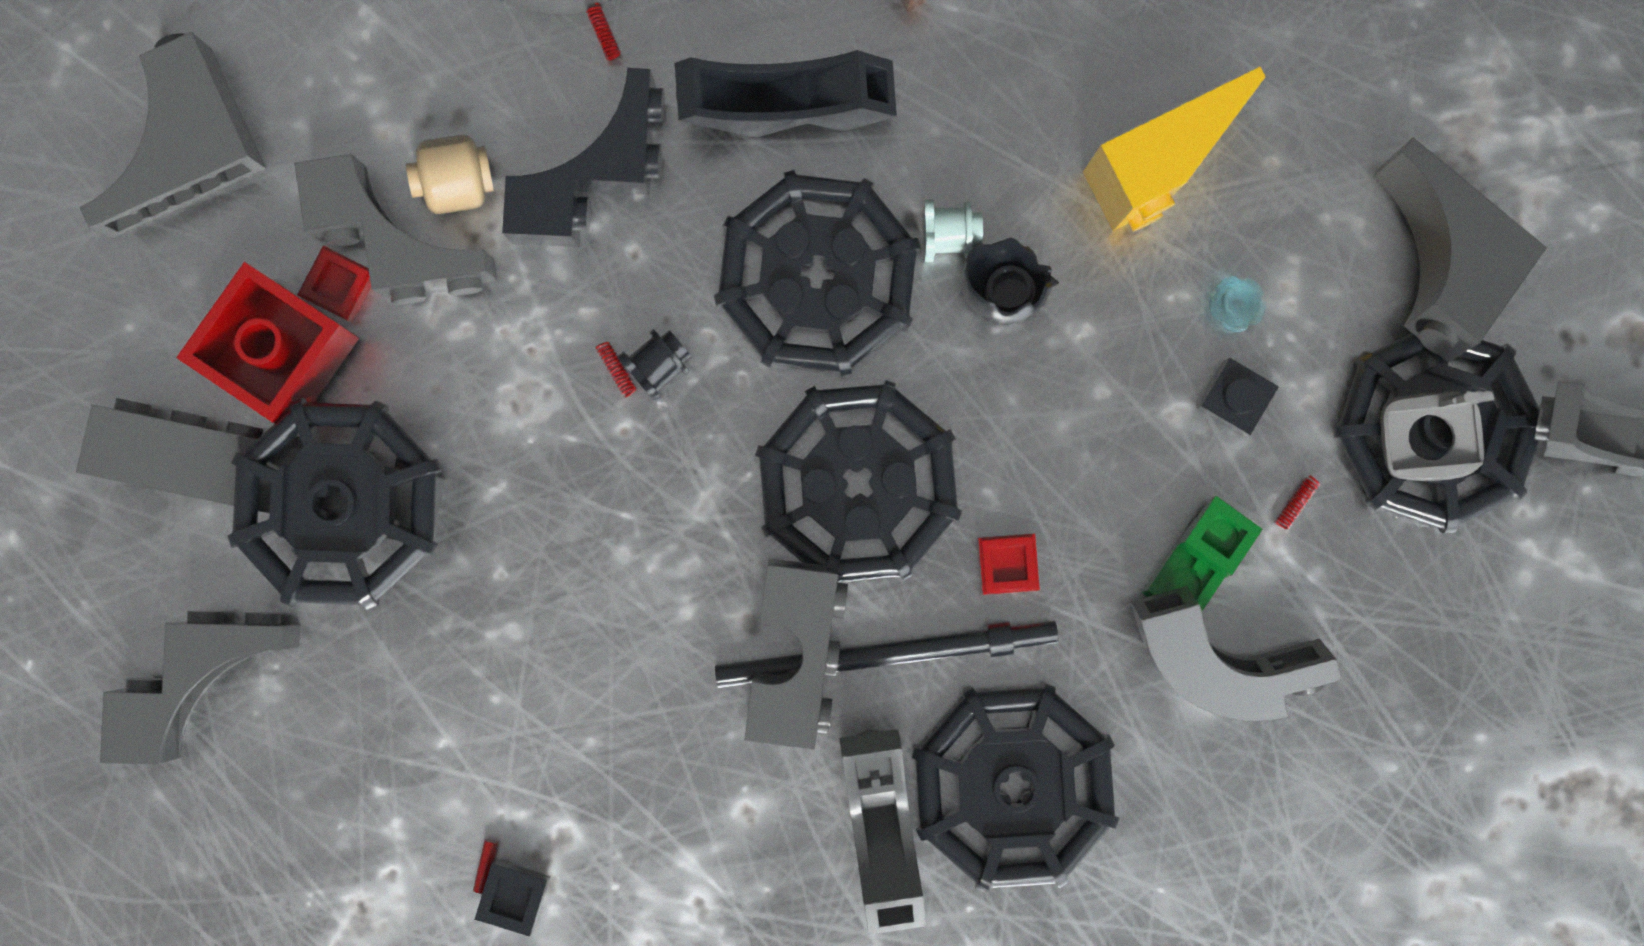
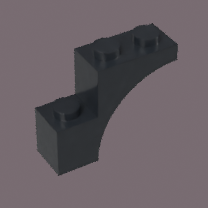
[674,50,897,138]
[502,68,665,247]

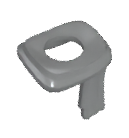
[1381,391,1494,481]

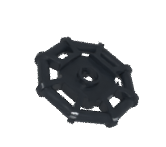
[713,170,922,376]
[1333,333,1540,534]
[755,380,963,582]
[227,398,442,610]
[911,683,1120,893]

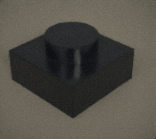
[1197,358,1279,437]
[474,859,551,937]

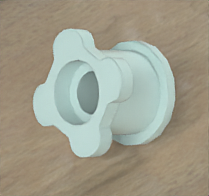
[923,199,983,262]

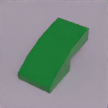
[1141,496,1263,613]

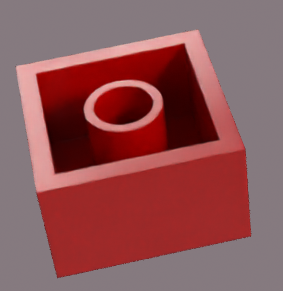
[176,261,359,423]

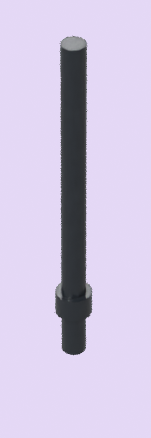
[715,621,1059,688]

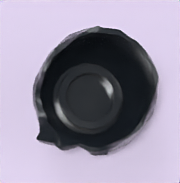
[962,238,1059,325]

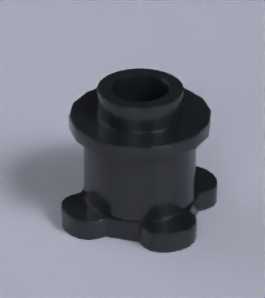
[617,328,691,402]

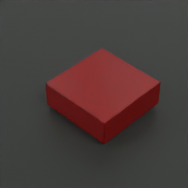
[297,245,371,323]
[977,533,1040,595]

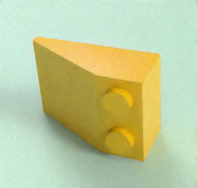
[1083,66,1266,232]

